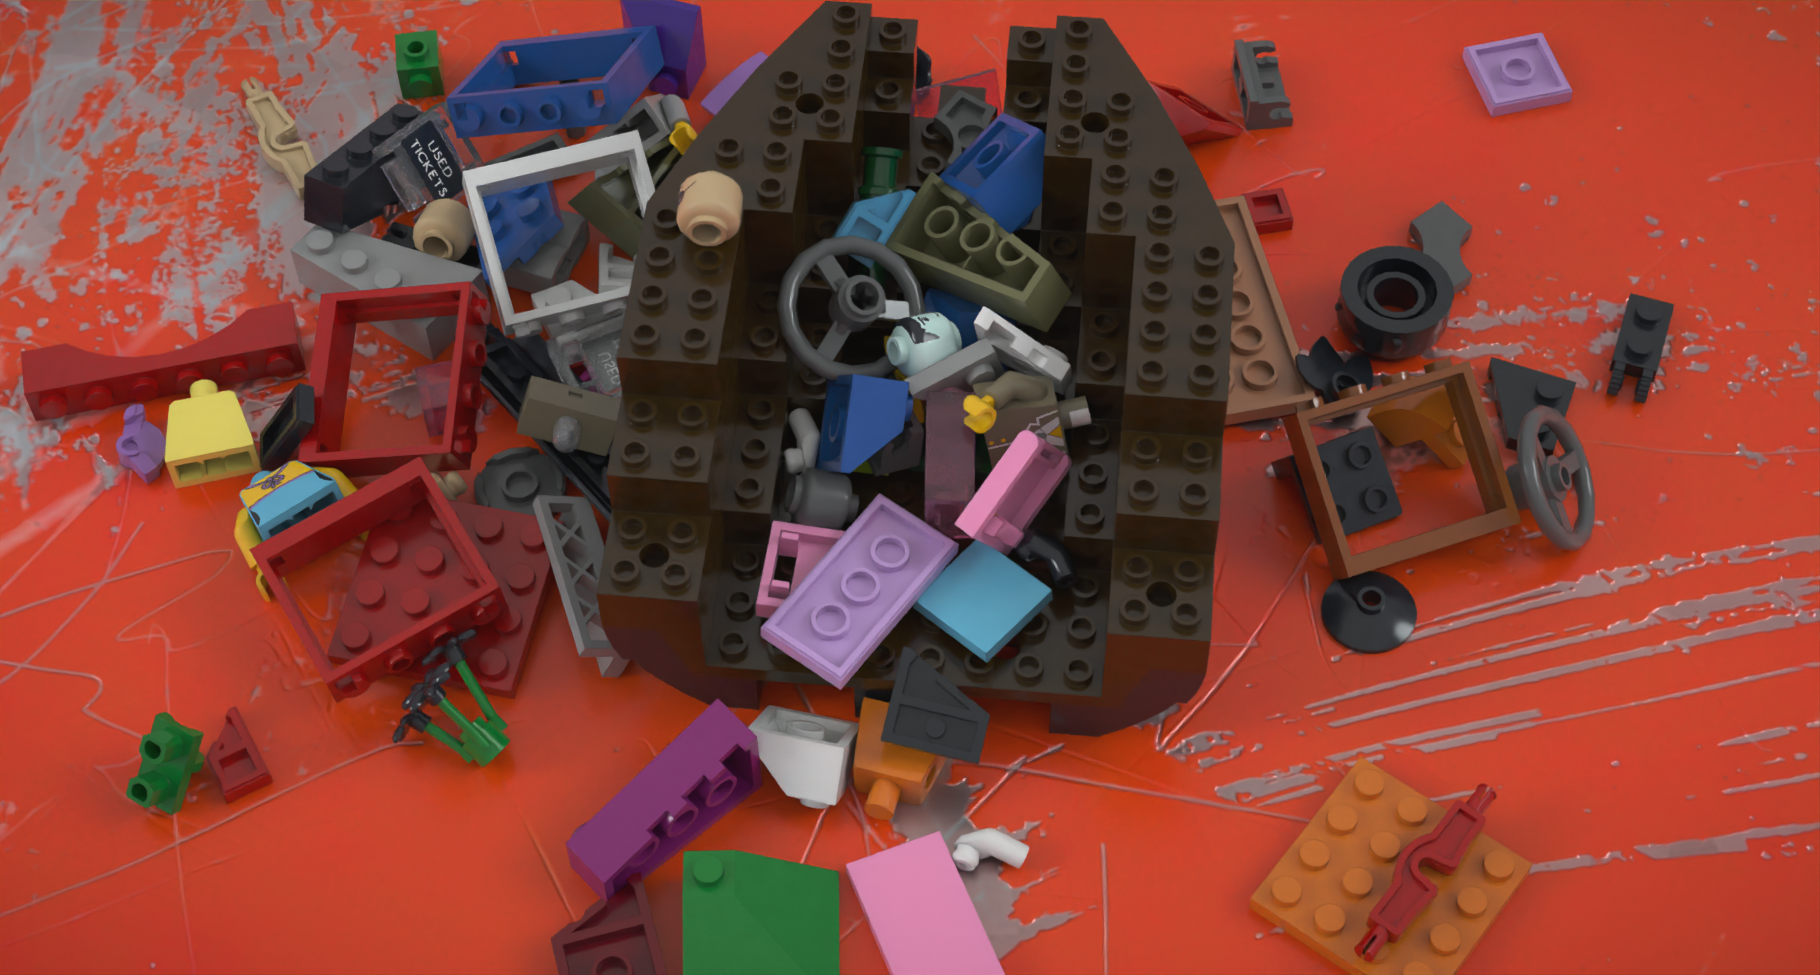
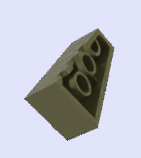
[885,171,1072,332]

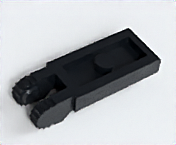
[1607,293,1674,403]

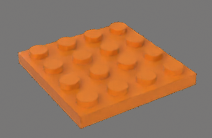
[1249,757,1533,975]

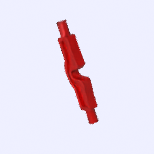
[1354,783,1497,962]

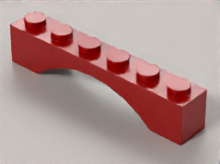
[21,301,306,421]

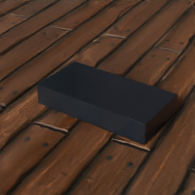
[260,383,315,472]

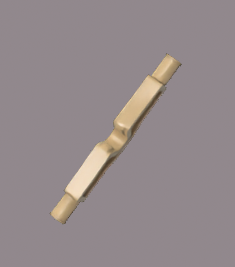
[241,77,317,200]

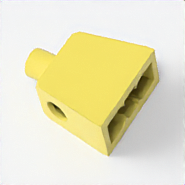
[165,380,261,489]

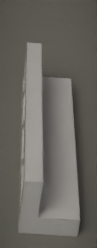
[533,495,630,677]

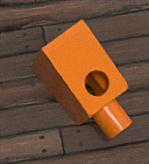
[853,697,947,820]

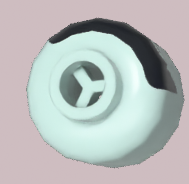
[886,312,962,377]

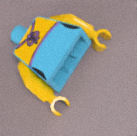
[234,460,370,602]

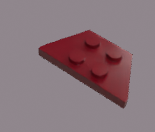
[550,872,667,975]

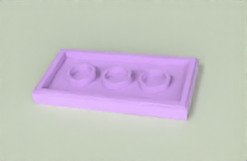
[761,493,959,690]

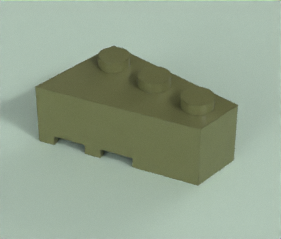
[567,136,682,260]

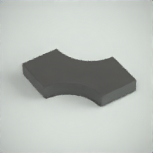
[934,89,998,169]
[1409,201,1473,295]

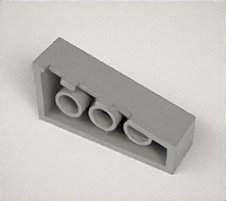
[290,225,490,361]

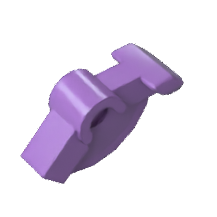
[116,404,166,484]

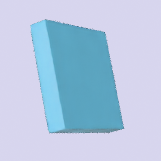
[913,540,1053,662]

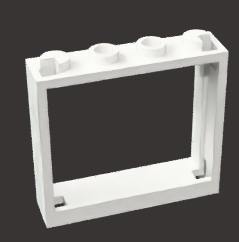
[462,130,655,338]

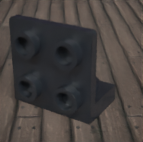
[1271,426,1402,544]

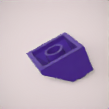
[620,0,706,100]

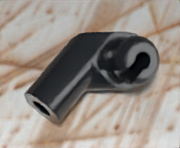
[1015,528,1079,588]

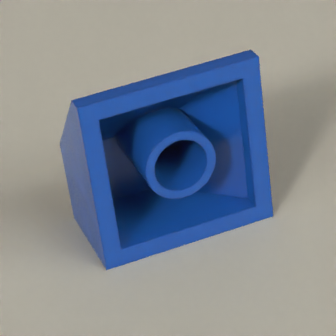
[939,112,1046,234]
[816,374,913,473]

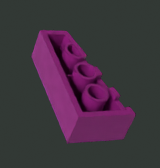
[565,698,762,902]

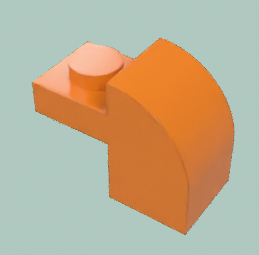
[1367,376,1468,469]

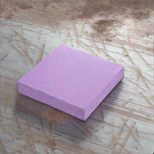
[1462,32,1573,117]

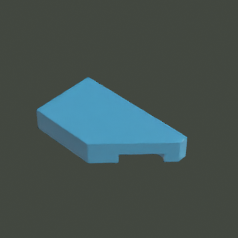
[831,189,916,268]

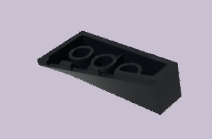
[304,103,470,234]

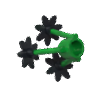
[392,629,511,768]

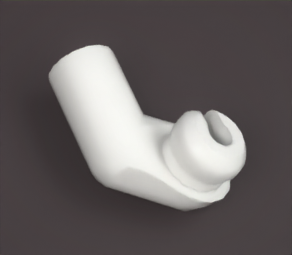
[952,828,1029,871]

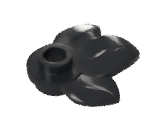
[1295,336,1374,415]

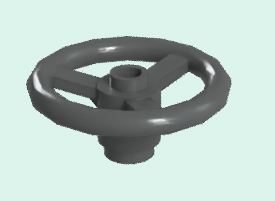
[776,235,926,381]
[1505,405,1595,551]

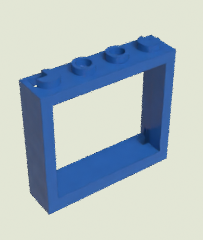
[446,25,665,139]

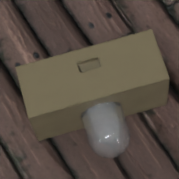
[516,376,621,456]

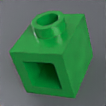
[395,30,445,99]

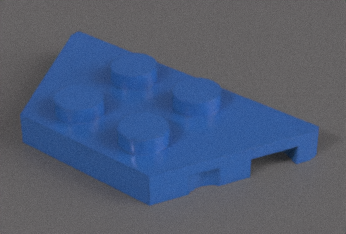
[466,180,564,289]

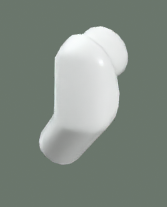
[783,408,820,474]

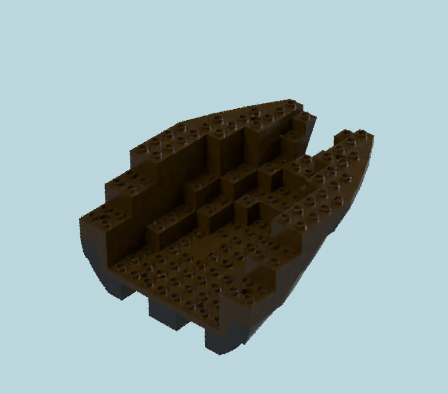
[596,1,1235,737]

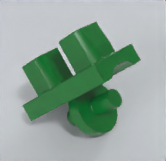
[126,712,205,815]

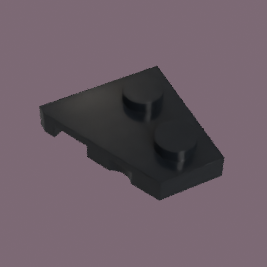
[1487,357,1576,456]
[881,647,990,765]

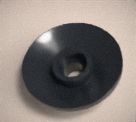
[1321,571,1417,654]

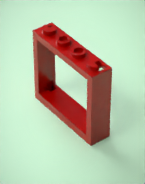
[298,281,492,477]
[249,457,508,703]

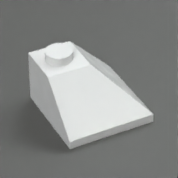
[748,705,859,808]

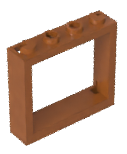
[1283,358,1522,581]

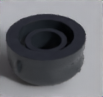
[1335,246,1454,359]

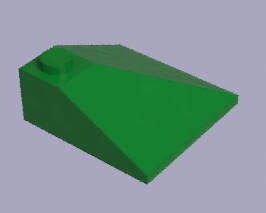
[682,850,840,975]

